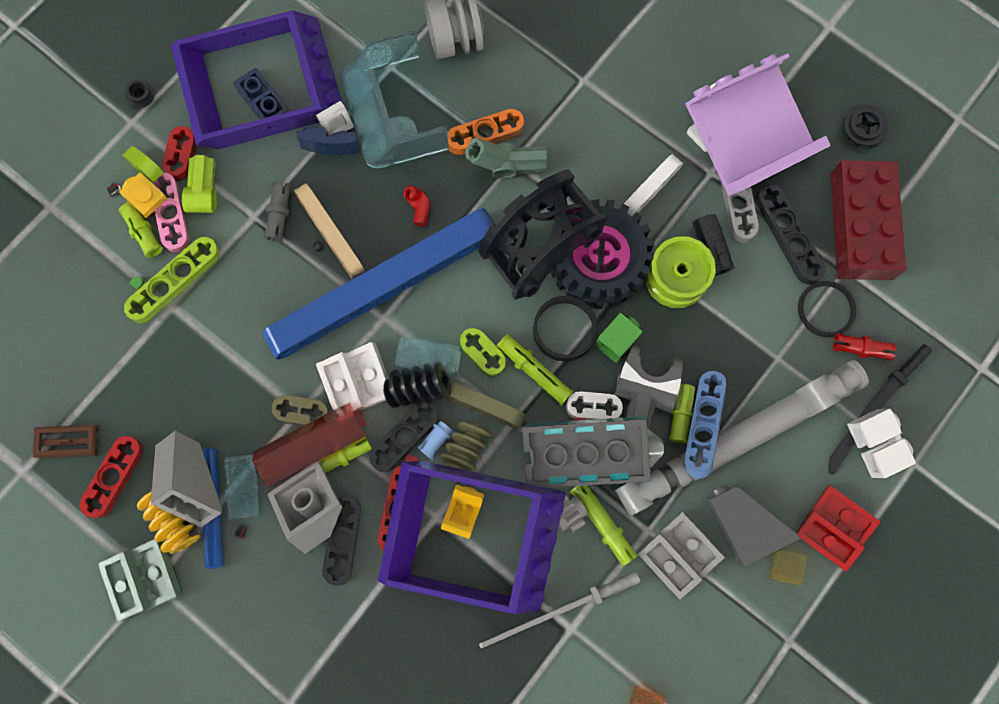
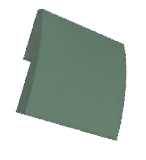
[98,539,183,622]

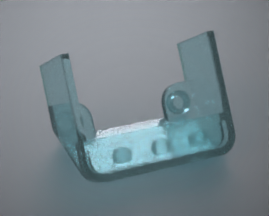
[341,31,448,168]

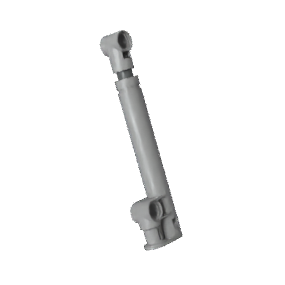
[615,360,869,517]

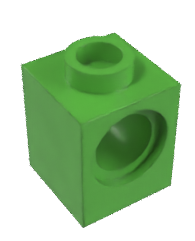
[595,312,643,363]

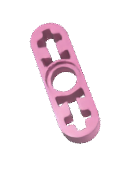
[150,172,190,253]

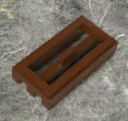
[33,425,99,459]

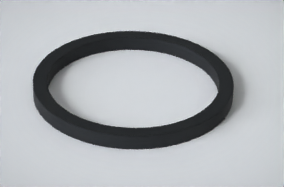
[798,281,856,337]

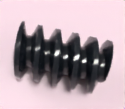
[383,361,451,408]

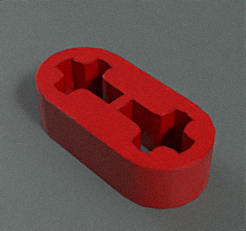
[162,126,197,181]

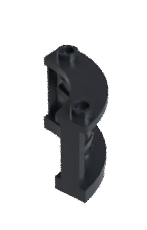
[478,169,607,300]

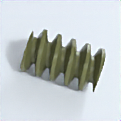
[439,420,494,486]

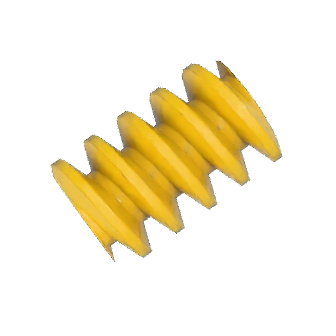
[137,491,201,554]

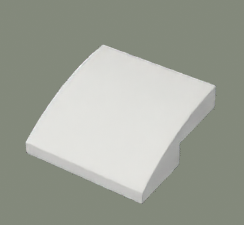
[316,342,389,418]

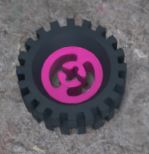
[551,199,654,309]

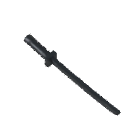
[829,344,932,474]

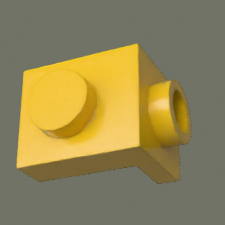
[119,172,167,218]
[441,485,484,539]

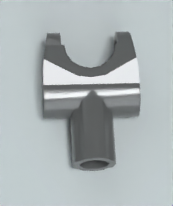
[614,344,683,429]

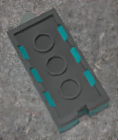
[522,416,664,488]

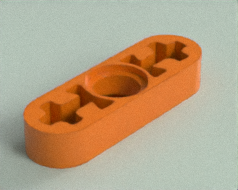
[447,109,524,155]

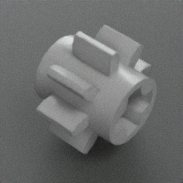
[559,495,588,533]

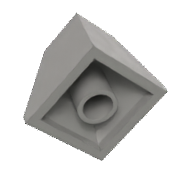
[267,460,342,554]

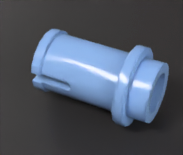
[417,421,454,460]

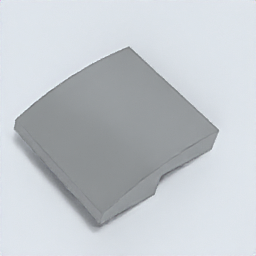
[638,511,725,600]

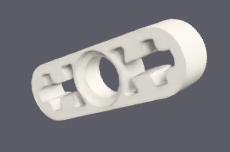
[624,154,683,217]

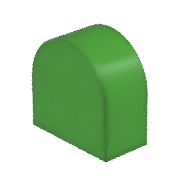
[129,277,144,290]

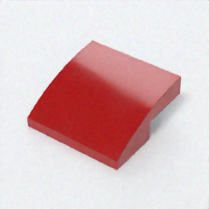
[796,484,881,572]

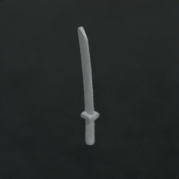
[479,571,641,648]

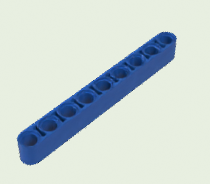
[262,208,495,360]

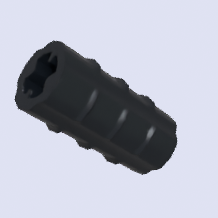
[692,214,735,276]

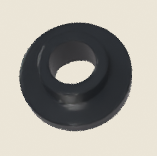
[125,80,155,108]

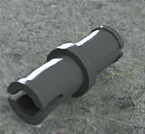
[264,181,291,242]

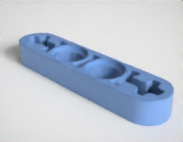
[685,371,726,479]

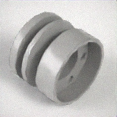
[424,0,484,60]

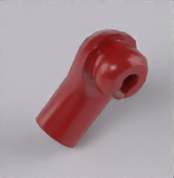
[403,185,431,227]

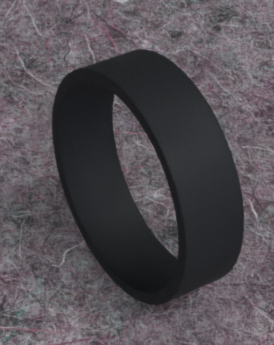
[533,296,598,362]

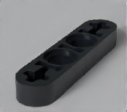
[755,183,825,285]

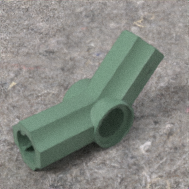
[465,137,547,179]

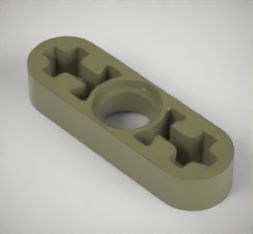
[446,381,526,429]

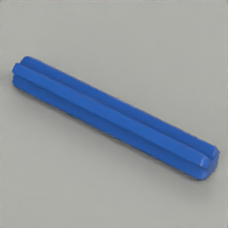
[202,448,224,569]

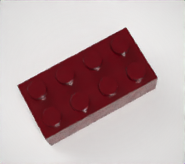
[830,160,906,280]

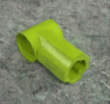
[182,155,217,213]

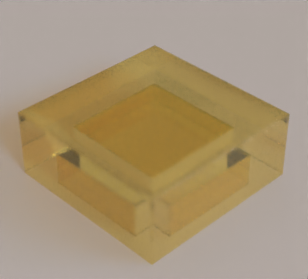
[769,549,807,586]

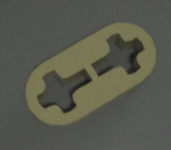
[272,395,329,428]

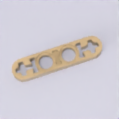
[294,183,365,279]

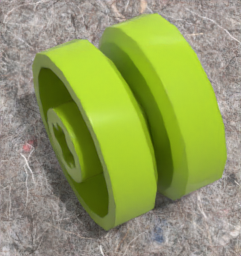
[646,237,716,308]

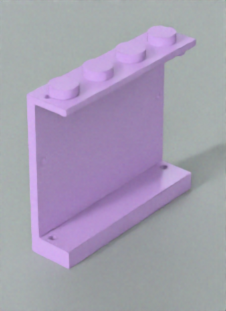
[685,53,831,196]

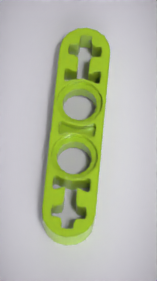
[124,237,220,324]

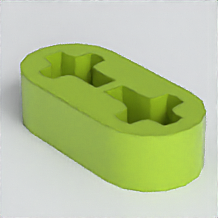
[122,146,164,183]
[460,328,506,377]

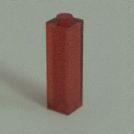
[252,402,367,487]

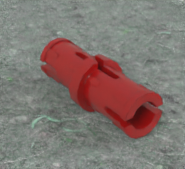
[832,333,896,361]

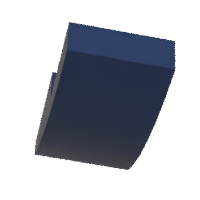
[233,67,289,119]
[296,126,359,155]

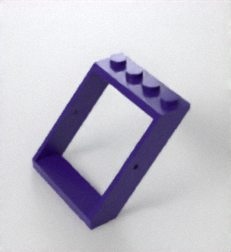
[171,10,343,149]
[378,461,566,614]

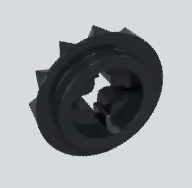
[843,104,888,148]

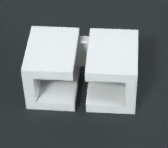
[847,408,916,478]

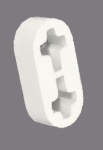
[566,392,623,420]

